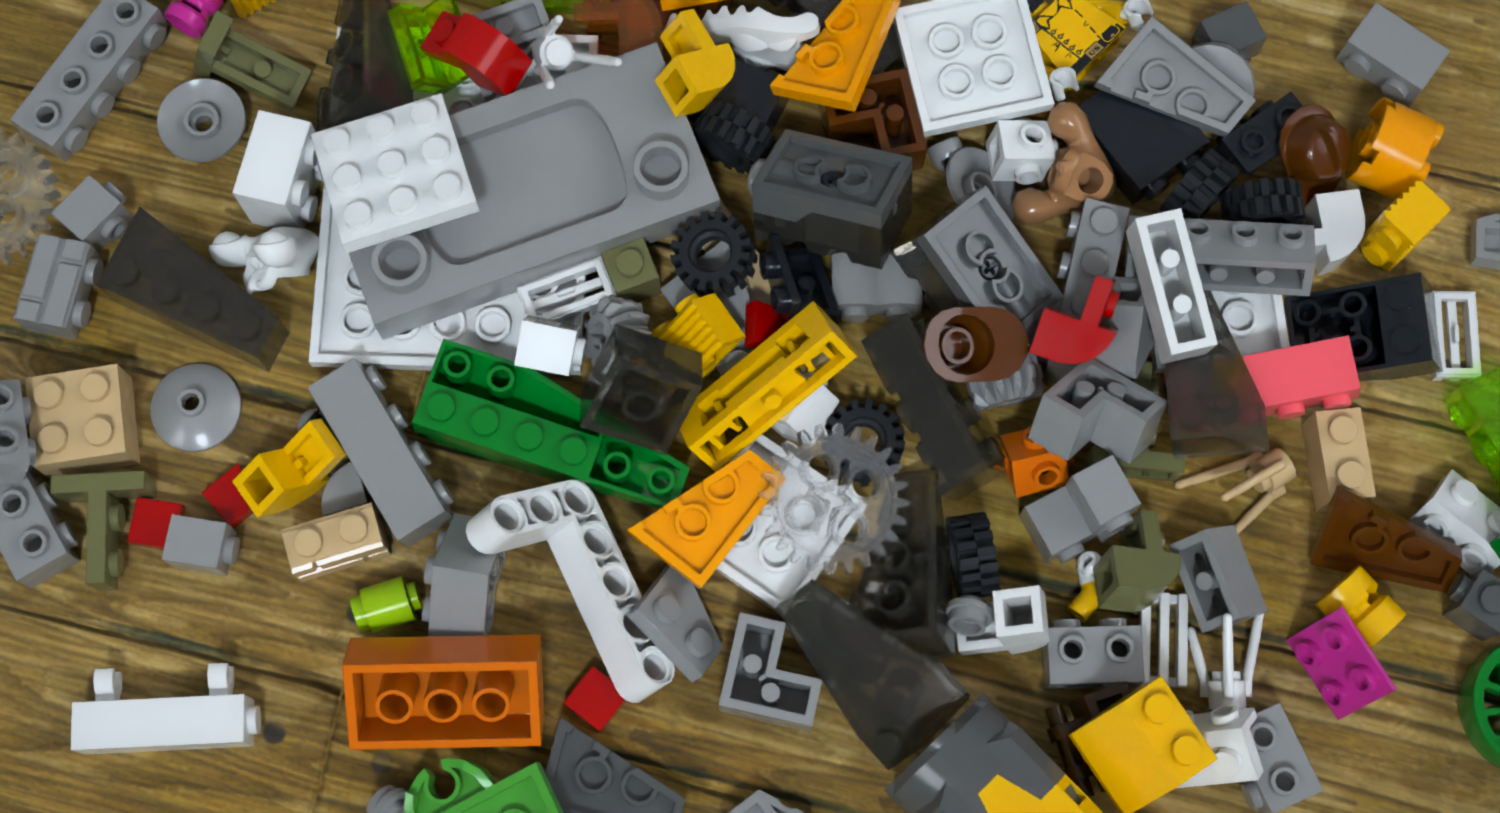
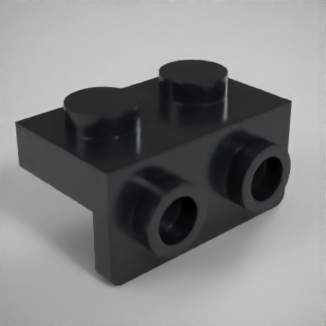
[1215,92,1303,175]
[759,235,840,325]

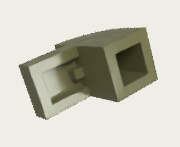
[1093,509,1181,612]

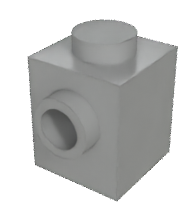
[51,175,133,252]

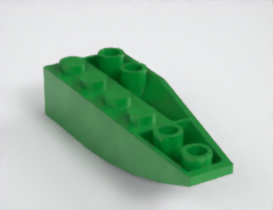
[412,338,690,509]

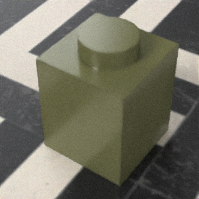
[601,237,661,302]

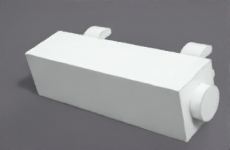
[71,663,261,755]

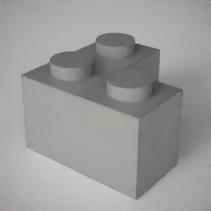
[1028,359,1168,464]
[1019,455,1141,564]
[422,513,507,636]
[719,612,822,732]

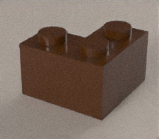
[818,68,927,171]

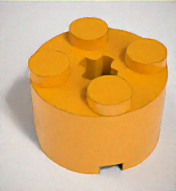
[1344,97,1445,200]

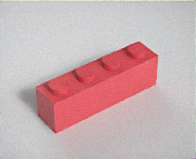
[1164,335,1361,437]

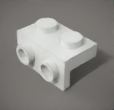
[1409,469,1500,575]
[1177,705,1264,788]

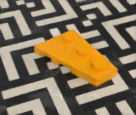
[769,0,901,112]
[626,450,786,589]

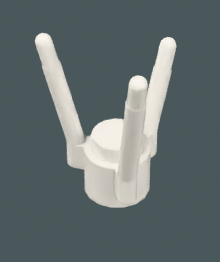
[532,15,622,89]
[1188,613,1264,709]

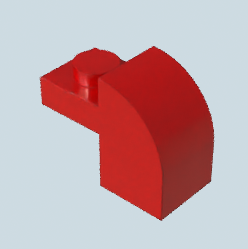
[420,11,532,96]
[1029,274,1121,364]

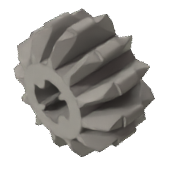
[583,297,653,374]
[966,351,1044,410]

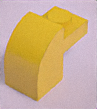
[654,8,735,118]
[232,418,347,518]

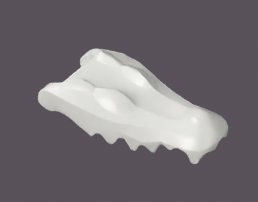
[664,5,820,71]

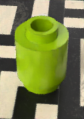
[350,575,423,633]

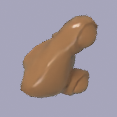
[1012,102,1117,225]

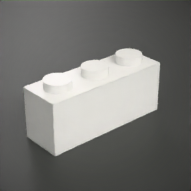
[1126,208,1218,364]

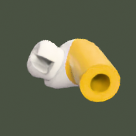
[1067,551,1102,622]

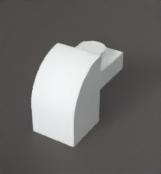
[1305,189,1365,275]
[957,585,1050,656]

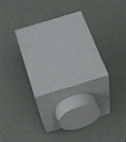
[161,514,240,576]

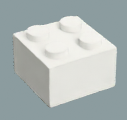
[232,110,323,228]

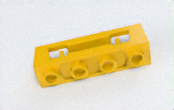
[673,300,857,472]

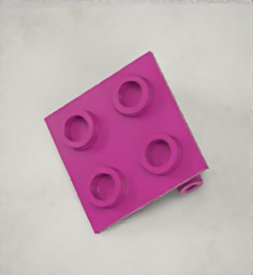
[1286,606,1396,720]

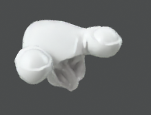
[209,226,319,295]

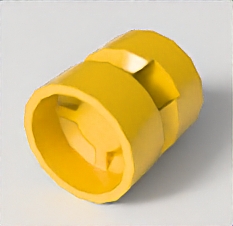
[1315,565,1406,648]

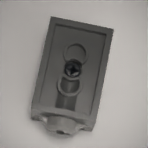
[747,129,912,270]
[890,185,1064,346]

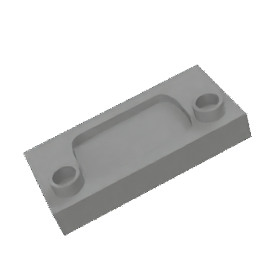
[316,42,721,340]

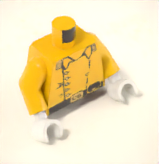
[1027,0,1154,102]

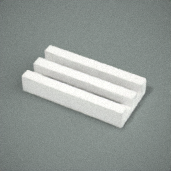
[516,256,617,321]
[1431,291,1482,382]
[1139,592,1188,688]

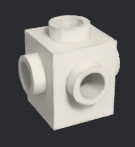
[986,117,1058,185]

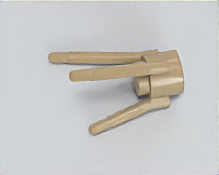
[1174,447,1296,534]

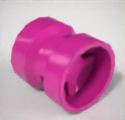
[163,0,224,39]

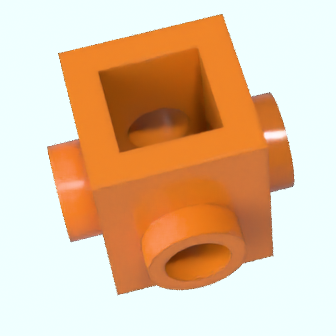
[1000,426,1074,498]

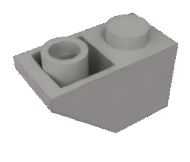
[1094,276,1155,379]

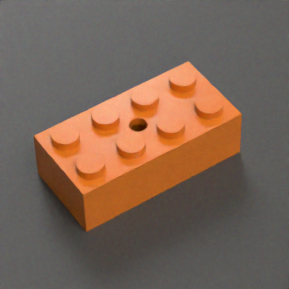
[342,634,545,750]

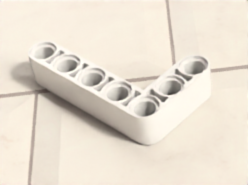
[466,480,675,703]

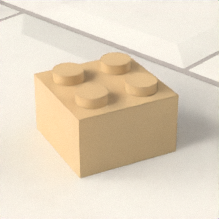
[25,364,140,478]

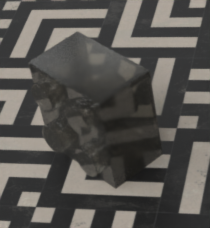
[580,324,703,454]

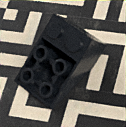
[1285,272,1443,381]

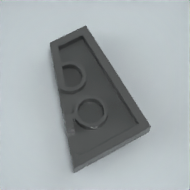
[545,717,686,813]

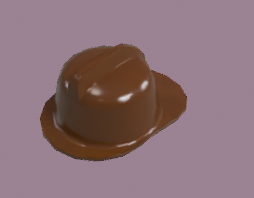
[1279,105,1353,204]
[921,306,1029,383]

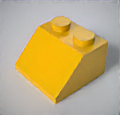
[1068,676,1218,813]

